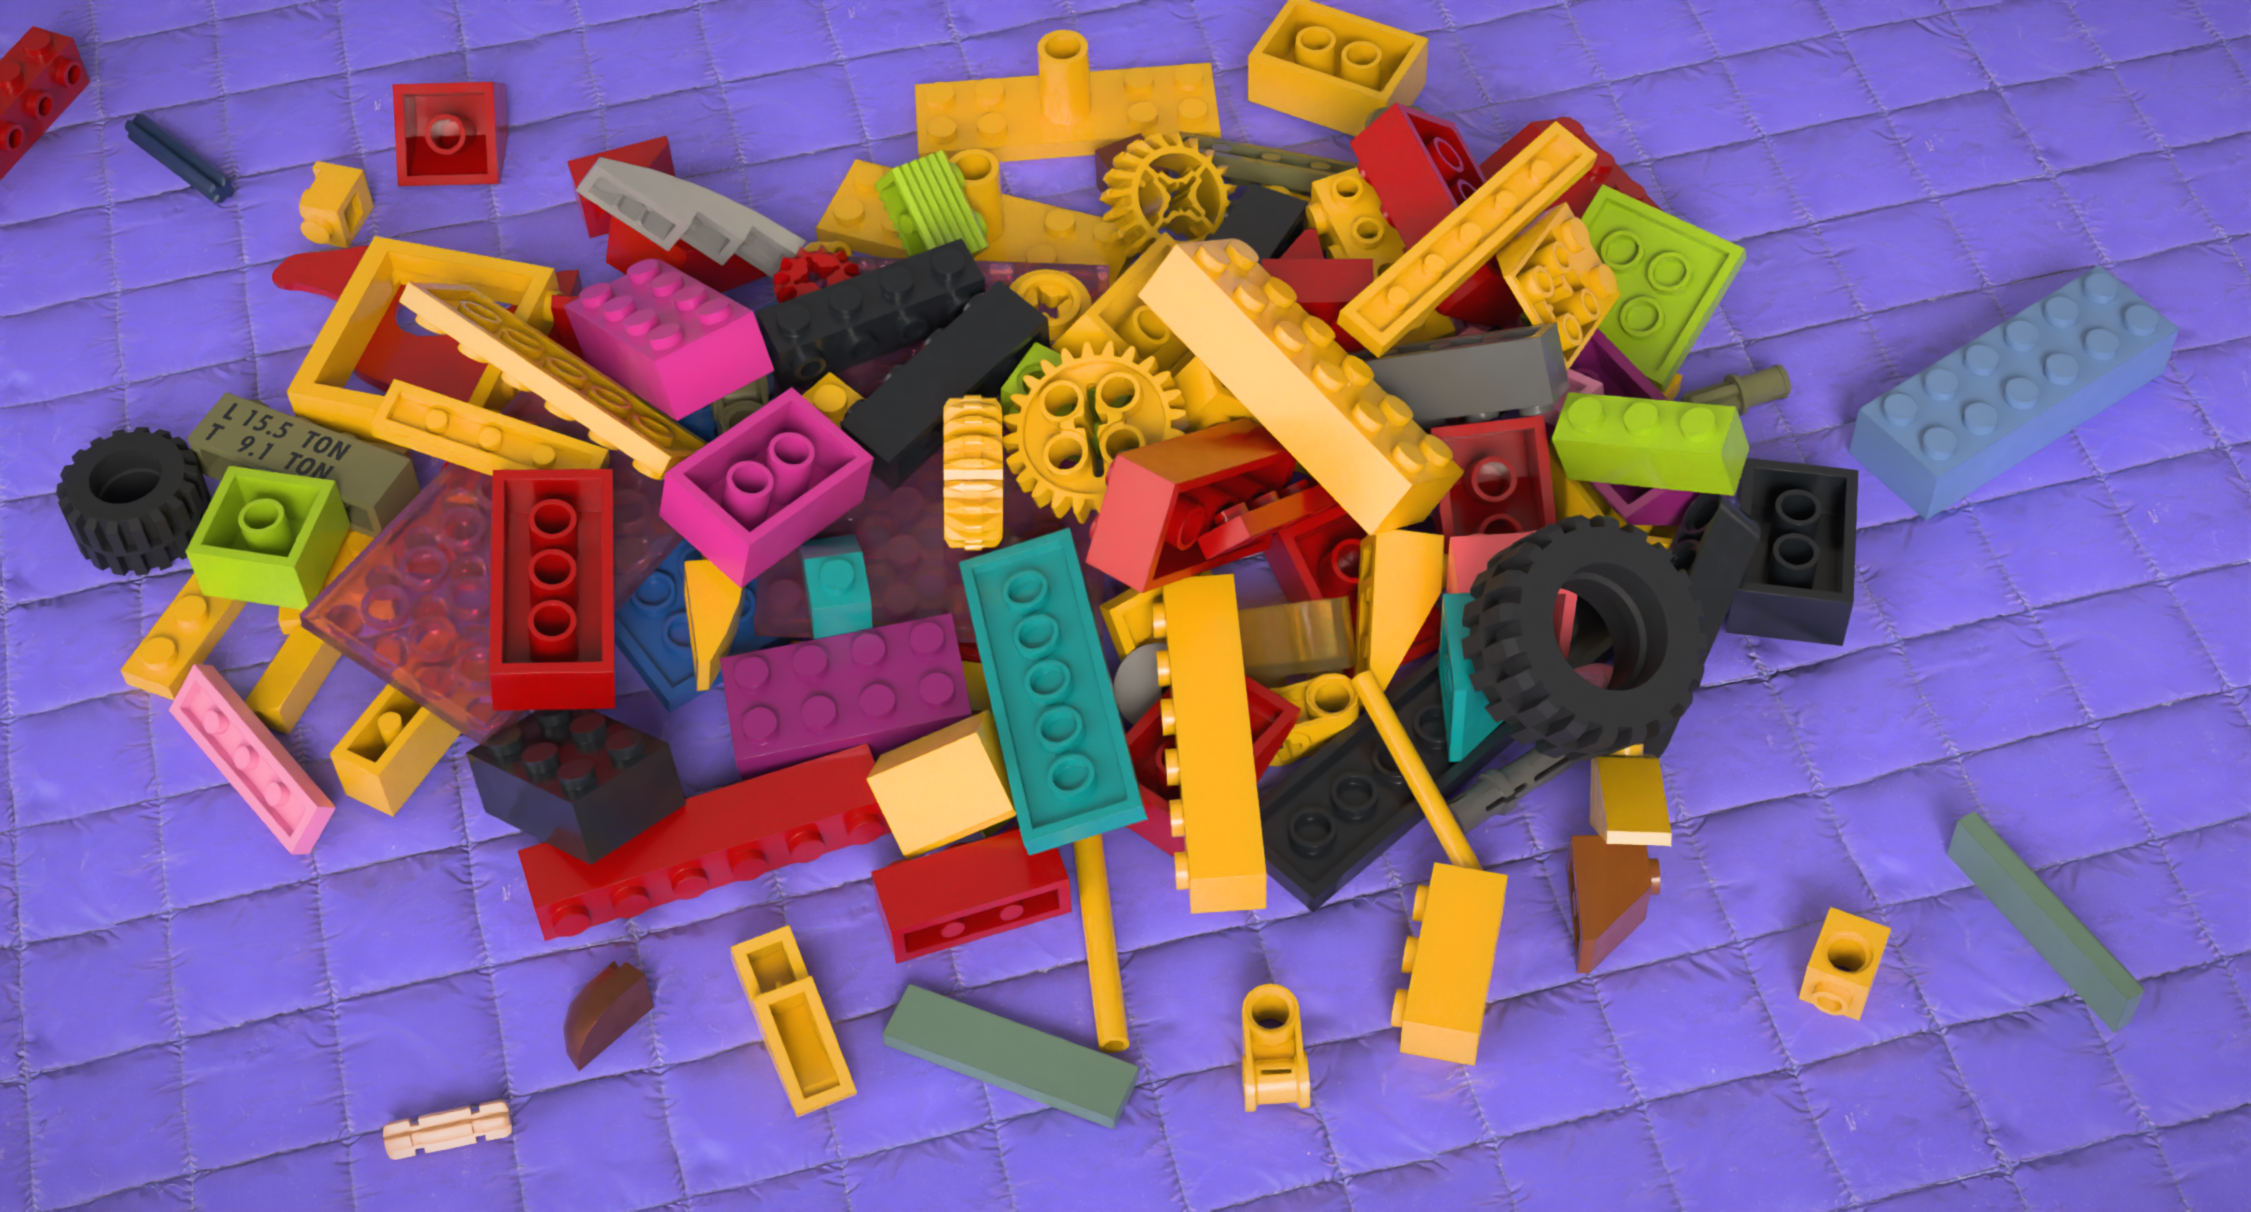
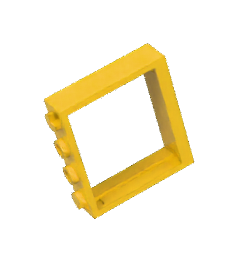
[287,236,565,449]

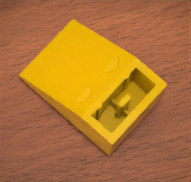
[1495,202,1621,371]

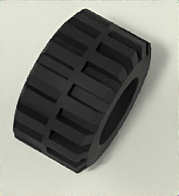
[56,427,212,576]

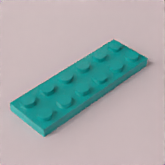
[959,527,1148,856]

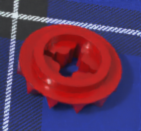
[774,243,860,304]

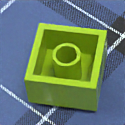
[185,466,351,611]

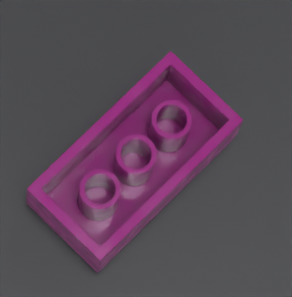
[720,613,972,781]

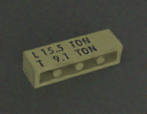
[187,392,423,542]

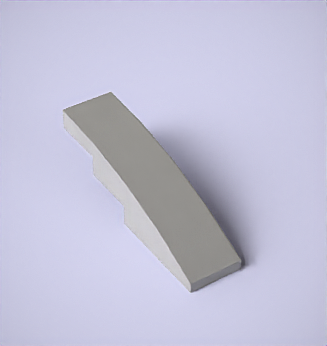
[575,157,806,279]

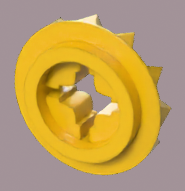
[1009,269,1092,344]

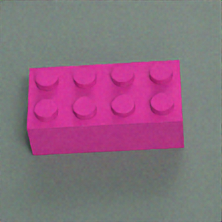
[564,259,774,421]

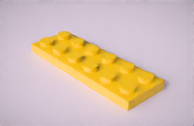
[399,282,708,480]

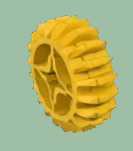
[1099,132,1237,258]
[944,395,1003,551]

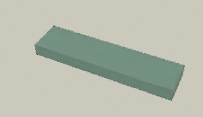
[1947,811,2145,1033]
[882,983,1139,1130]

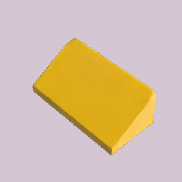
[245,623,346,735]

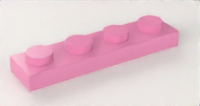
[169,664,336,854]

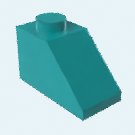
[798,534,872,640]

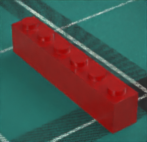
[518,743,892,941]

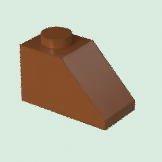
[1566,835,1661,973]

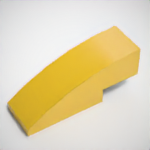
[683,553,746,691]
[730,925,857,1118]

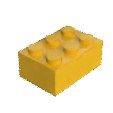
[1248,0,1429,137]

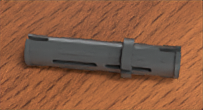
[1445,747,1579,835]

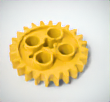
[1002,341,1191,524]

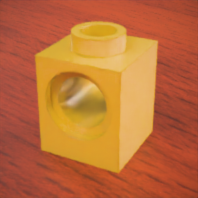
[1799,907,1891,1021]

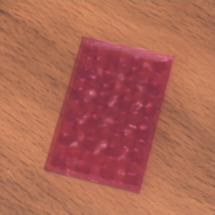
[299,390,684,747]

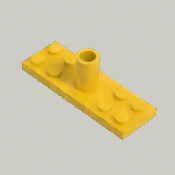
[914,30,1221,162]
[816,149,1135,304]

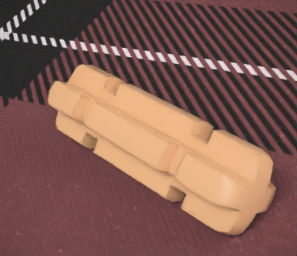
[383,1099,512,1160]

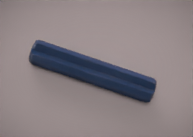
[125,114,235,203]

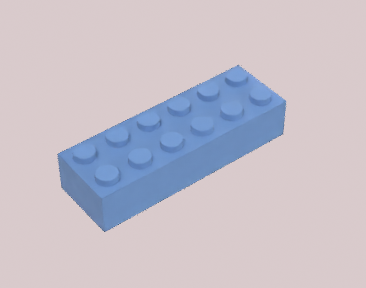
[1849,265,2179,521]

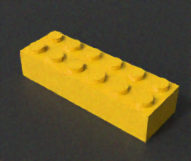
[1138,238,1464,536]

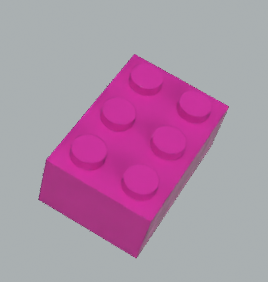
[659,387,874,588]

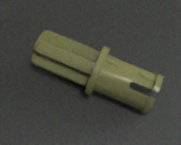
[1681,364,1791,416]

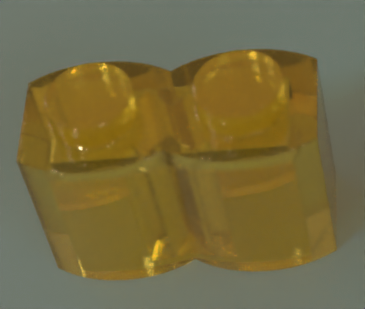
[1238,596,1357,689]

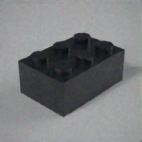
[1726,458,1859,646]
[466,709,686,865]

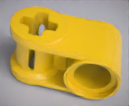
[1269,673,1359,767]
[1241,984,1310,1112]

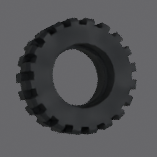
[1461,515,1707,761]

